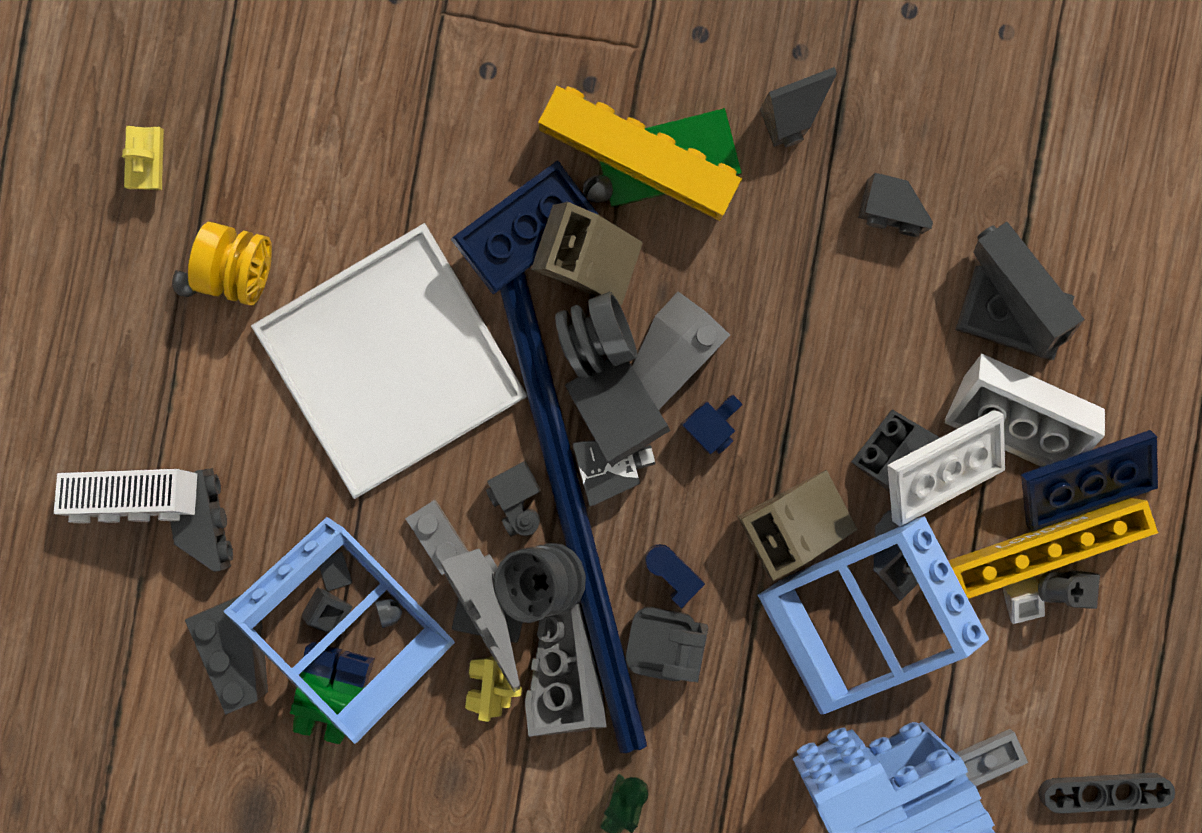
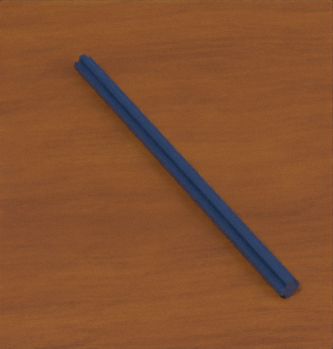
[500,271,647,753]

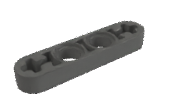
[1038,773,1175,813]

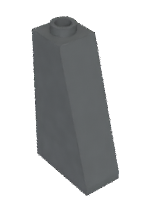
[973,222,1085,358]

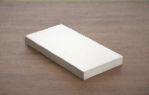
[887,410,1005,527]

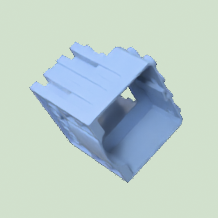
[792,722,995,833]

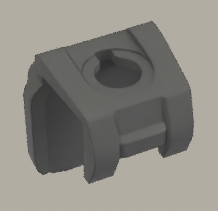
[626,607,709,683]

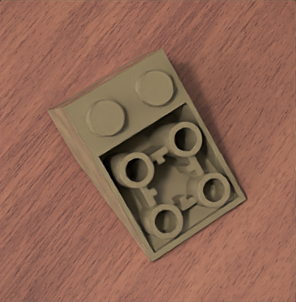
[531,202,643,305]
[737,470,858,581]

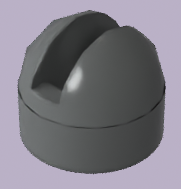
[583,175,613,203]
[172,270,197,297]
[375,599,402,628]

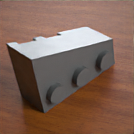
[185,594,268,715]

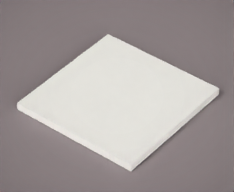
[251,223,528,499]

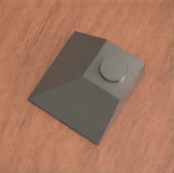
[760,67,837,148]
[873,510,947,601]

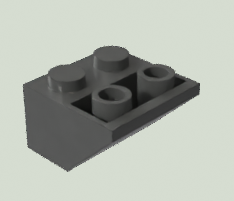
[851,409,940,492]

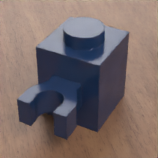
[680,395,743,454]

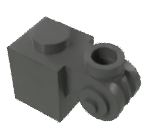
[486,461,541,537]

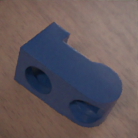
[645,544,705,609]

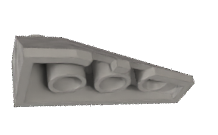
[632,292,730,410]
[441,549,520,692]
[525,602,607,737]

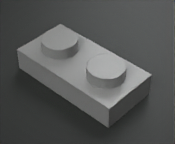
[405,500,469,575]
[956,729,1028,786]

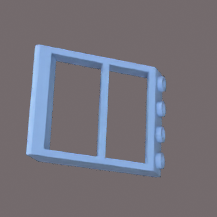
[758,516,989,714]
[223,517,455,744]

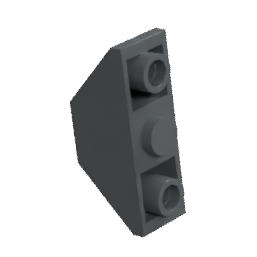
[170,468,233,572]

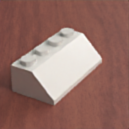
[945,353,1105,467]

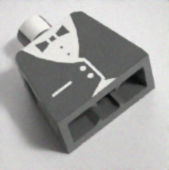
[573,440,656,506]

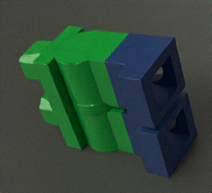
[290,642,375,744]

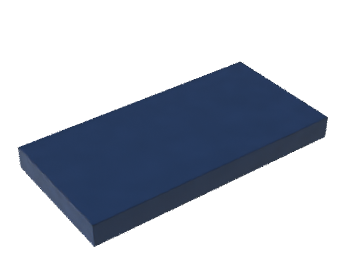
[451,160,599,294]
[1021,430,1158,532]

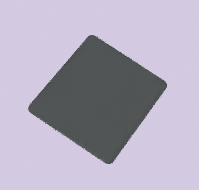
[319,552,352,591]

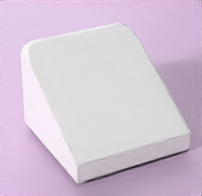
[1003,577,1045,624]

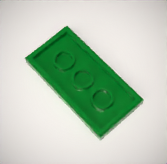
[599,108,742,208]

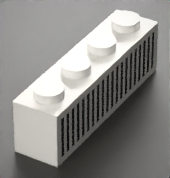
[54,469,197,523]

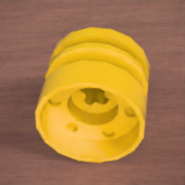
[188,221,272,305]

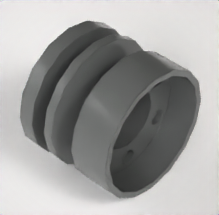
[555,291,637,379]
[494,543,586,623]

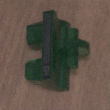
[600,774,649,833]

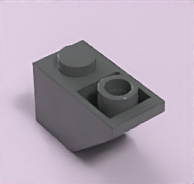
[858,173,933,237]

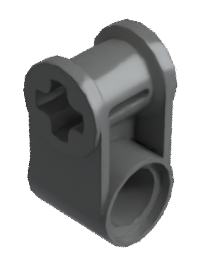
[1038,570,1100,609]

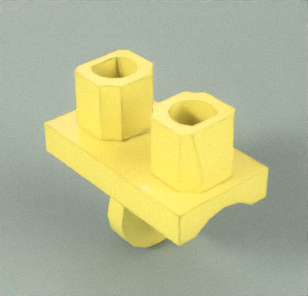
[122,126,164,190]
[465,656,522,722]

